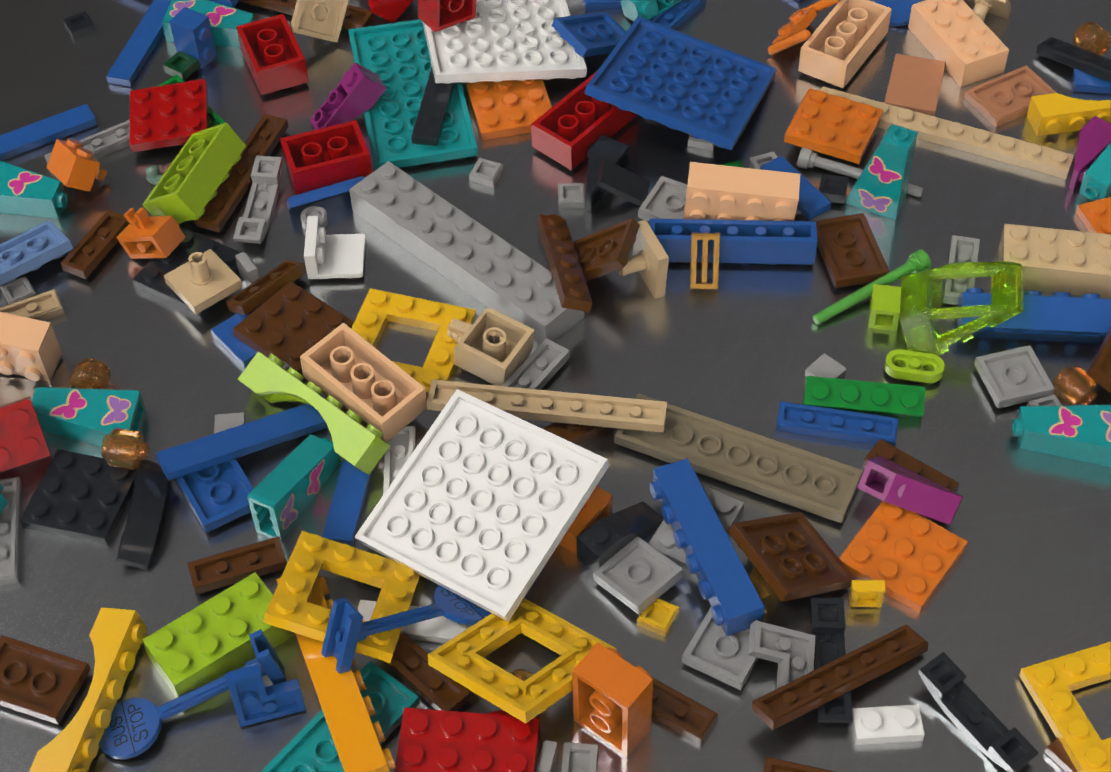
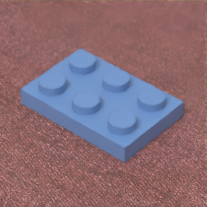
[0,220,74,286]

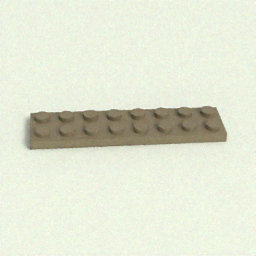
[614,393,863,523]

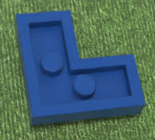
[226,664,306,727]

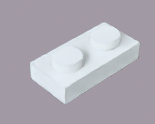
[852,704,925,745]

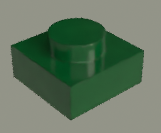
[163,51,200,80]

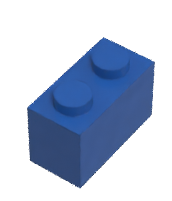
[169,7,217,69]

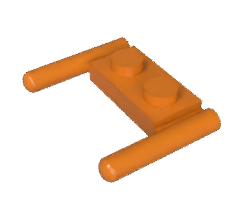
[768,0,841,55]

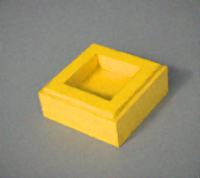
[849,580,886,608]
[637,598,679,637]

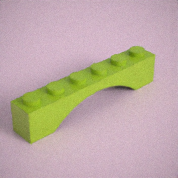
[237,351,390,475]

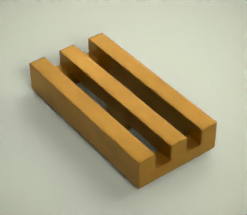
[690,232,720,289]

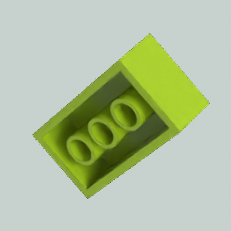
[142,122,246,225]
[142,572,294,698]

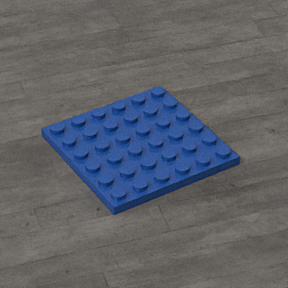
[585,16,777,150]

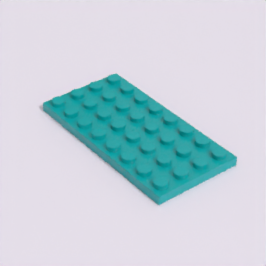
[348,19,478,170]

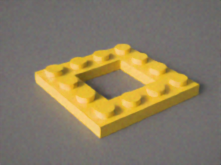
[351,288,477,399]
[263,531,420,663]
[428,598,617,724]
[1019,641,1111,772]

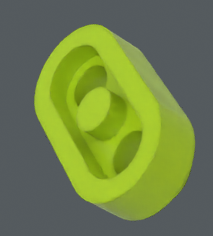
[884,349,945,383]

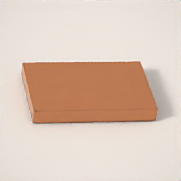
[884,54,946,116]
[964,65,1057,128]

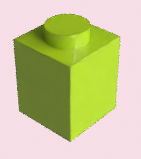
[868,284,902,331]

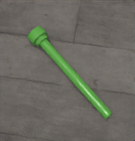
[813,249,932,325]

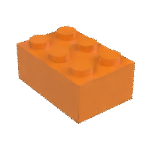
[572,642,653,757]

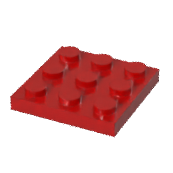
[130,79,209,152]

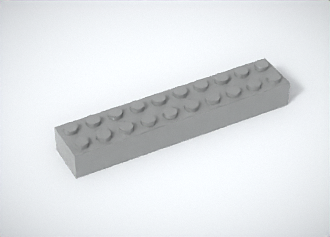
[349,161,584,344]

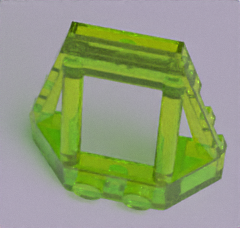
[900,261,1024,356]

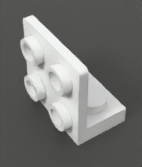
[304,216,366,279]

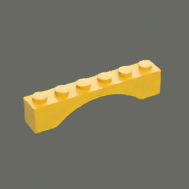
[1027,93,1111,136]
[29,607,148,772]

